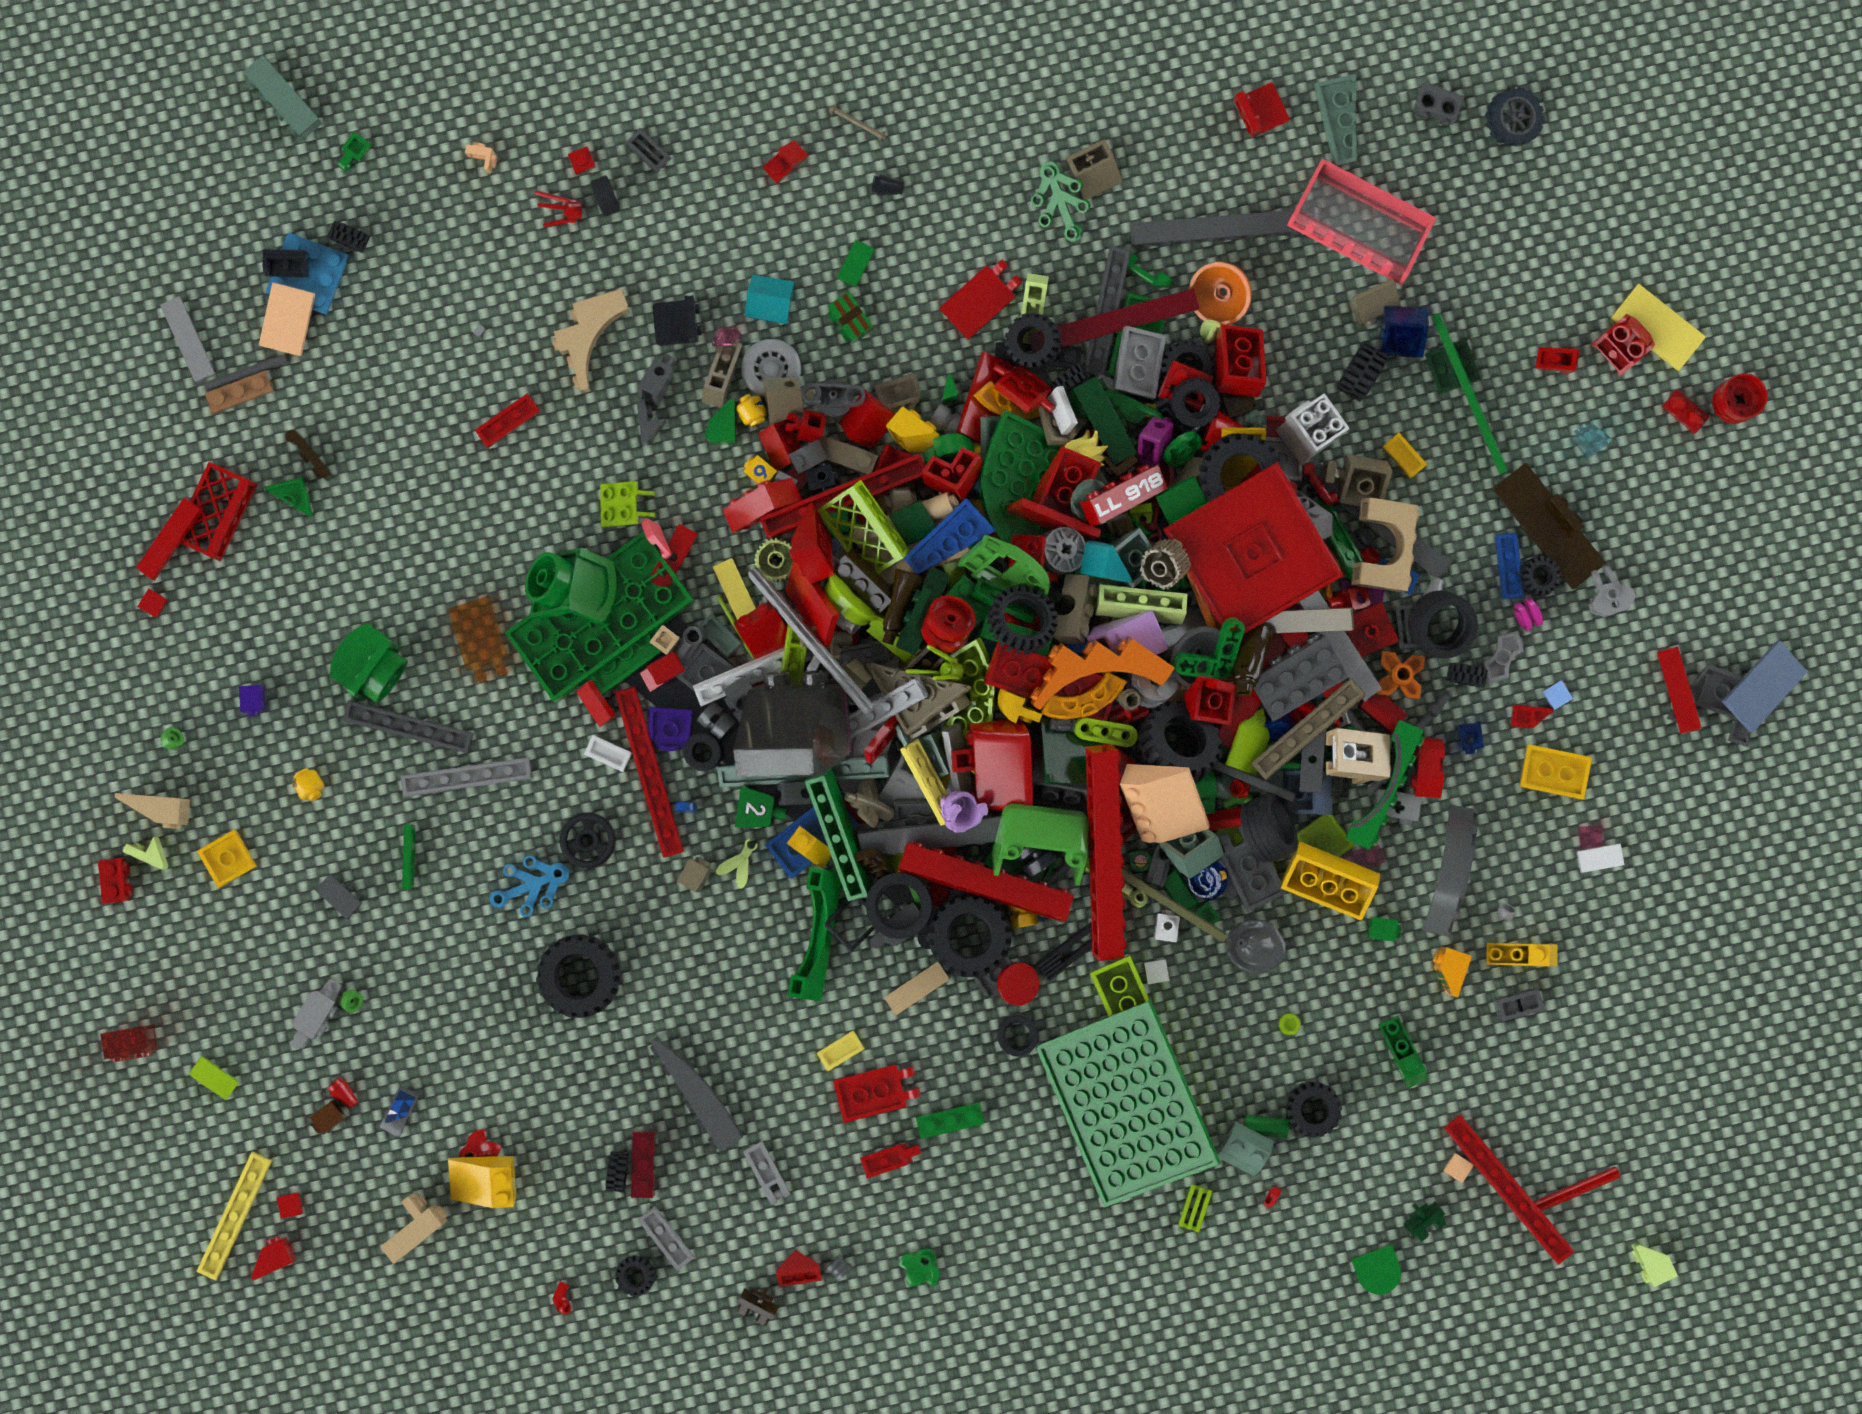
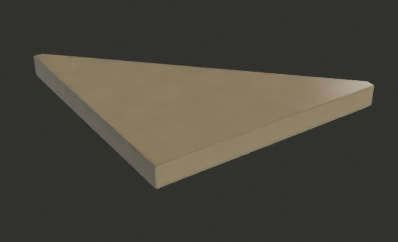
[865,663,971,735]

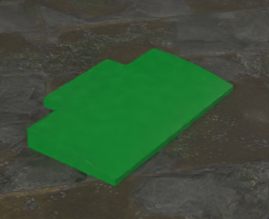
[505,531,695,704]

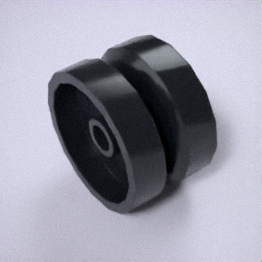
[1015,847,1065,878]

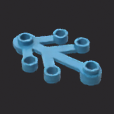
[490,856,569,917]

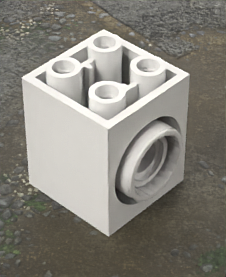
[1276,393,1350,465]

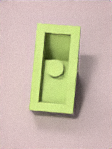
[122,837,168,870]

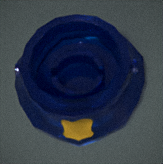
[1187,861,1228,900]

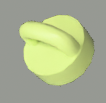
[1200,320,1221,344]

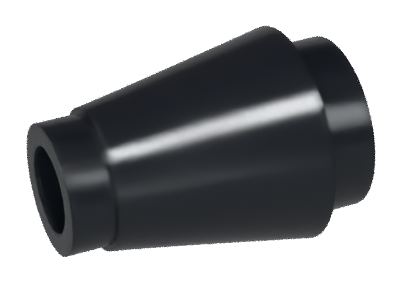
[872,174,904,196]

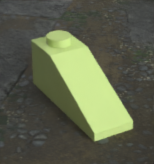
[1021,273,1049,344]

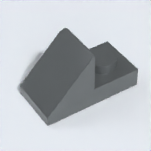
[636,400,666,446]

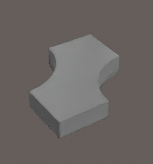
[1481,631,1524,684]

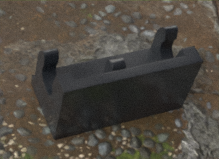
[262,249,310,278]

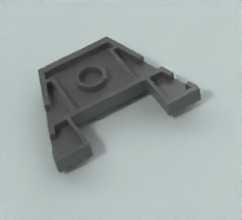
[1666,664,1749,747]

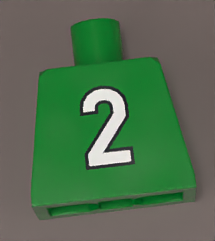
[735,786,787,828]

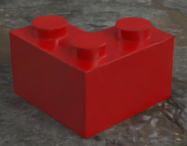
[921,447,983,502]

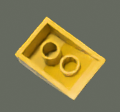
[448,1156,517,1208]

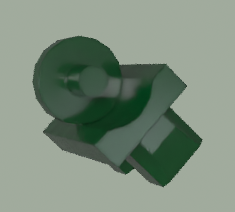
[1403,1202,1446,1242]

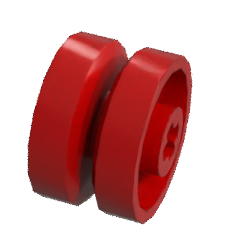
[921,595,976,653]

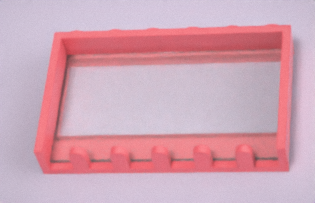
[1287,159,1436,285]

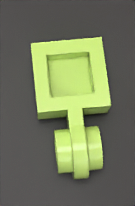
[1122,880,1148,908]

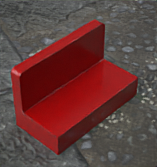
[758,419,801,472]
[1358,693,1407,735]

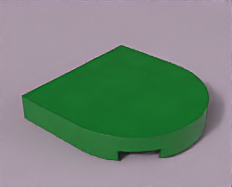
[1351,1244,1401,1295]

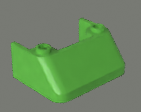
[991,803,1089,886]

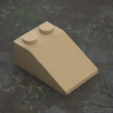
[115,793,190,829]

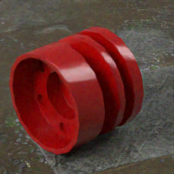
[1712,373,1768,424]

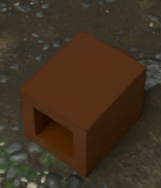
[310,1100,347,1135]

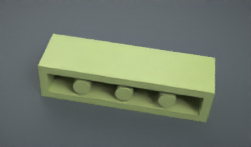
[1095,584,1187,625]

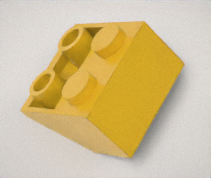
[886,406,940,454]

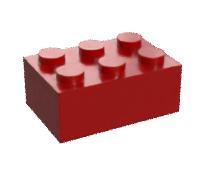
[1214,324,1266,397]

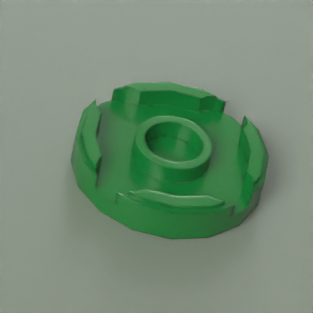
[1162,431,1202,467]

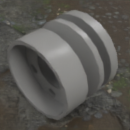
[1039,527,1085,576]

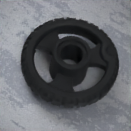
[559,812,616,869]

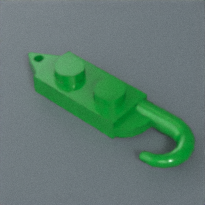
[1105,388,1164,423]

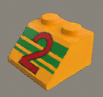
[1432,947,1472,998]

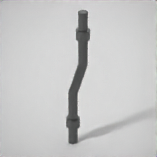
[1366,691,1451,796]

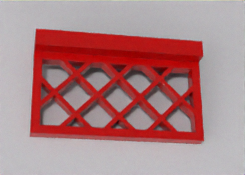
[181,462,258,562]

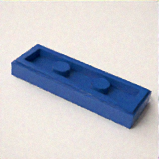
[1495,533,1524,600]

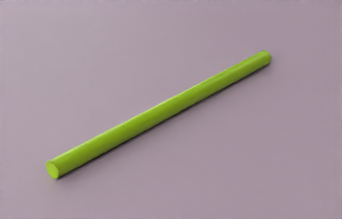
[717,596,755,661]

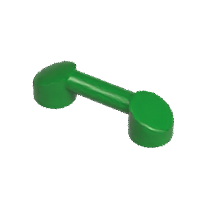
[1127,253,1173,288]

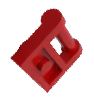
[1158,360,1214,412]

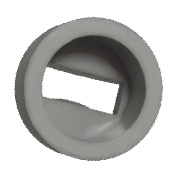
[1497,903,1516,922]

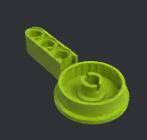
[824,573,924,662]

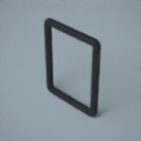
[825,898,882,951]

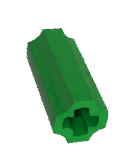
[1244,1115,1289,1138]

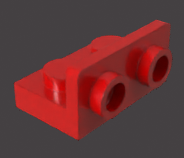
[98,858,132,904]

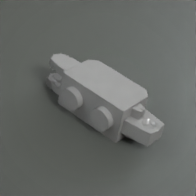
[291,979,342,1049]

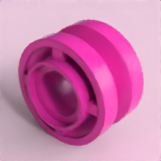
[1513,597,1543,632]

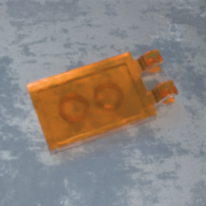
[447,596,509,684]

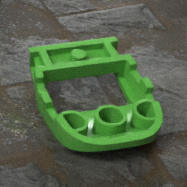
[958,535,1050,599]

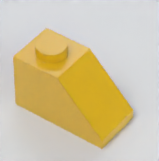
[787,826,832,869]

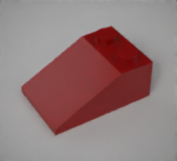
[1032,446,1101,519]
[789,503,834,584]

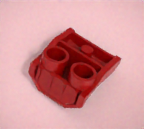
[1591,313,1655,376]

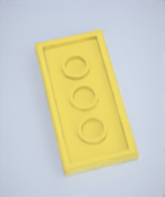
[1611,283,1706,371]

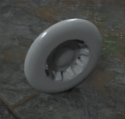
[741,339,801,398]

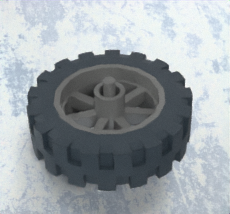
[1485,87,1545,147]

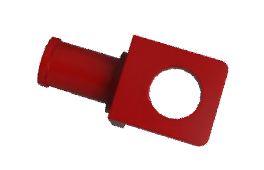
[1324,586,1371,610]

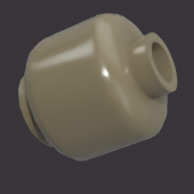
[884,486,917,513]

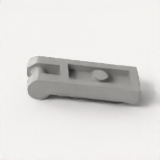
[743,1141,791,1205]

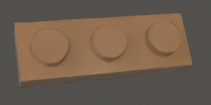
[205,371,274,414]

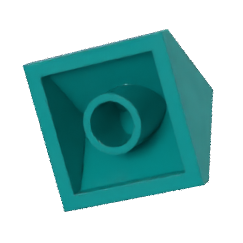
[745,274,795,324]
[1080,541,1132,583]

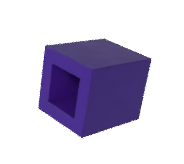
[239,685,266,717]

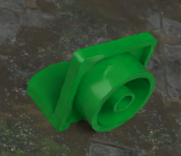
[525,548,616,623]
[330,623,408,703]

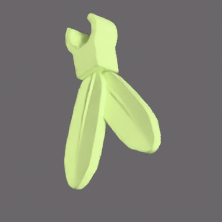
[716,838,758,889]

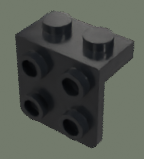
[652,295,702,346]

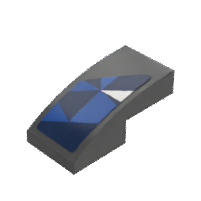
[380,1085,420,1137]

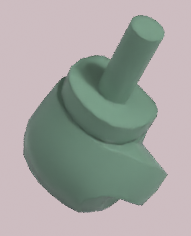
[1215,774,1234,800]

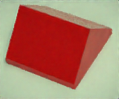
[839,390,895,450]
[1183,676,1236,725]

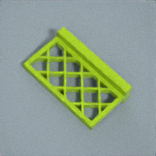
[818,480,910,574]

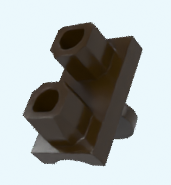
[737,1287,779,1326]

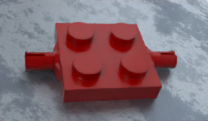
[993,363,1056,413]

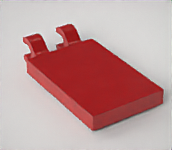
[939,259,1022,341]
[833,1064,921,1123]

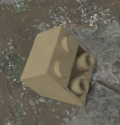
[1065,139,1123,200]

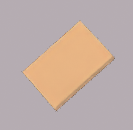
[259,282,316,356]

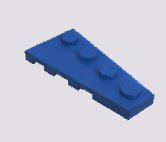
[903,498,997,575]

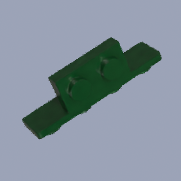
[896,567,950,655]

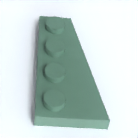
[1314,74,1357,167]

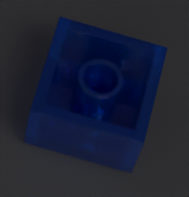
[1379,306,1429,358]

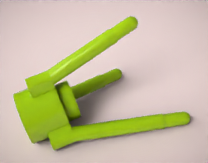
[906,645,963,681]

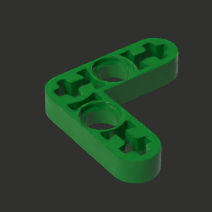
[1171,617,1245,680]

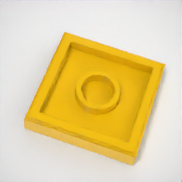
[197,829,257,888]

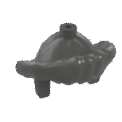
[1225,919,1287,974]

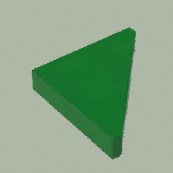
[264,477,313,517]

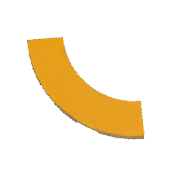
[973,381,1040,419]
[1040,672,1127,720]

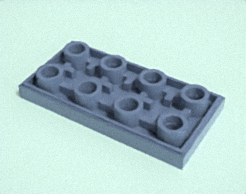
[1722,641,1808,732]

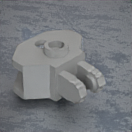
[1588,565,1636,618]

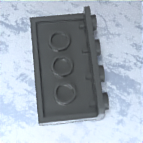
[1253,633,1349,722]

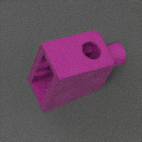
[1137,417,1174,466]

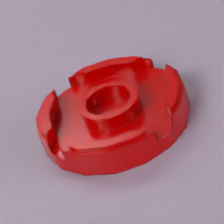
[997,962,1040,1006]

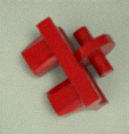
[1108,703,1150,724]

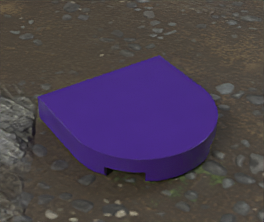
[648,707,694,751]

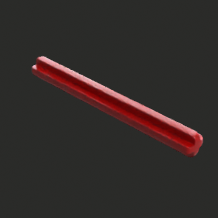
[1533,1167,1621,1211]

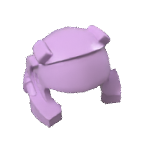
[941,791,988,833]

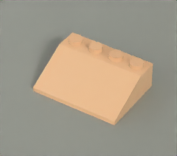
[1120,764,1210,843]

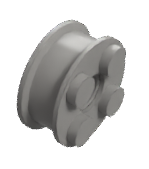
[1126,659,1178,708]

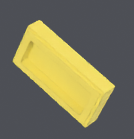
[817,1030,865,1072]

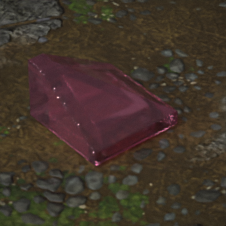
[712,327,742,346]
[1578,825,1603,849]

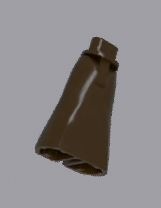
[882,568,925,645]
[1233,625,1274,696]

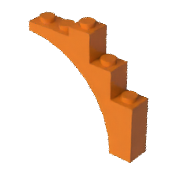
[1030,636,1175,710]

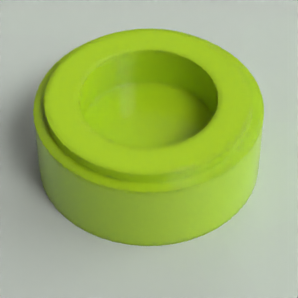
[1278,1013,1301,1035]

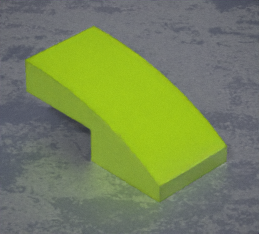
[189,1056,239,1100]

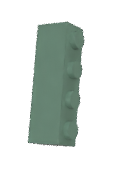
[243,55,323,140]

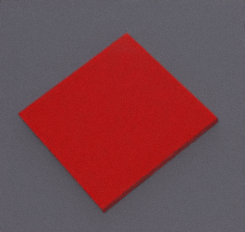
[1163,462,1344,639]

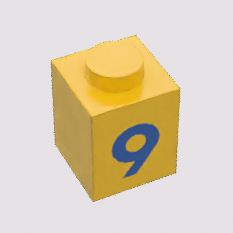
[744,455,778,484]

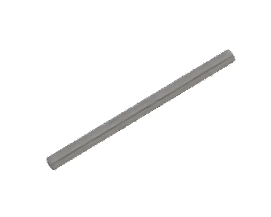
[748,567,874,715]

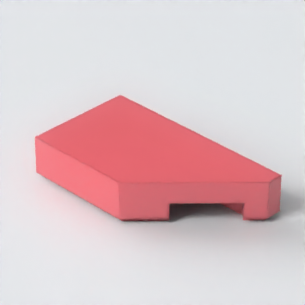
[641,518,672,559]

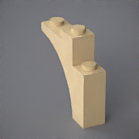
[552,289,630,393]

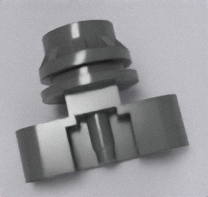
[802,379,865,417]

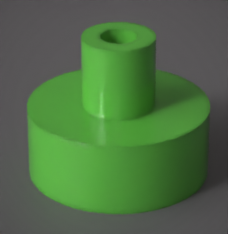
[161,727,184,750]
[340,990,363,1013]

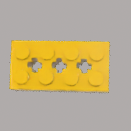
[1281,841,1380,921]

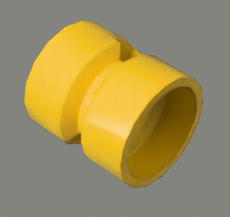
[1007,905,1039,929]

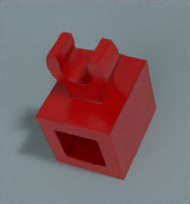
[785,409,826,443]

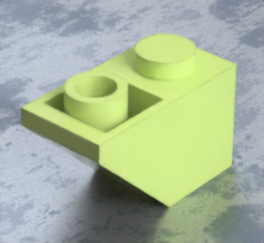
[1631,1243,1678,1287]

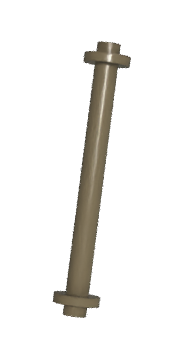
[829,104,887,141]

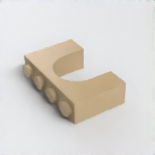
[1351,498,1419,592]

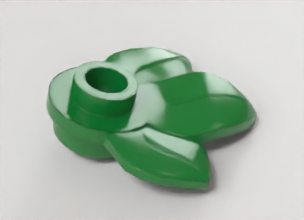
[898,1248,940,1287]

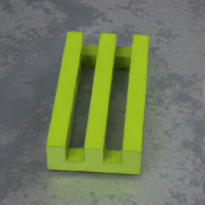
[1178,1184,1212,1233]

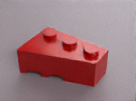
[722,477,802,533]

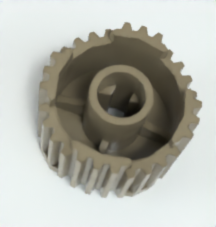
[1139,539,1191,590]

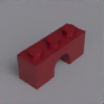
[631,1130,657,1198]

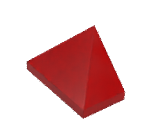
[776,1250,822,1287]

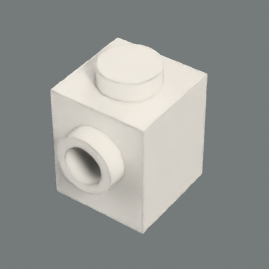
[1154,910,1180,942]

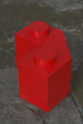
[1410,738,1445,798]

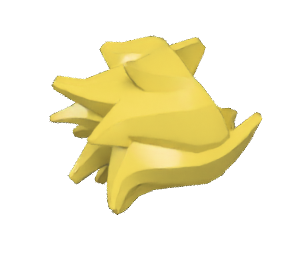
[1063,430,1110,467]

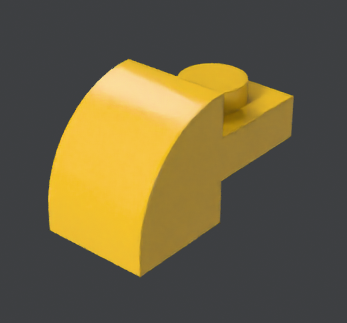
[998,689,1042,723]

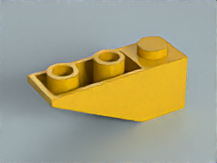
[1486,943,1558,966]

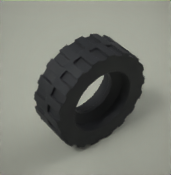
[1170,377,1220,428]

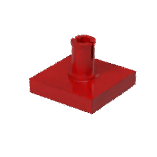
[1346,601,1399,657]

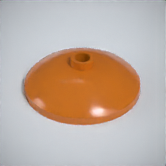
[1189,261,1252,325]

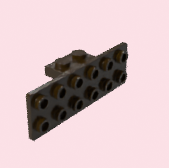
[1492,463,1606,589]

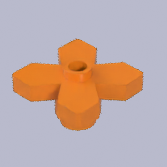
[1376,651,1425,700]

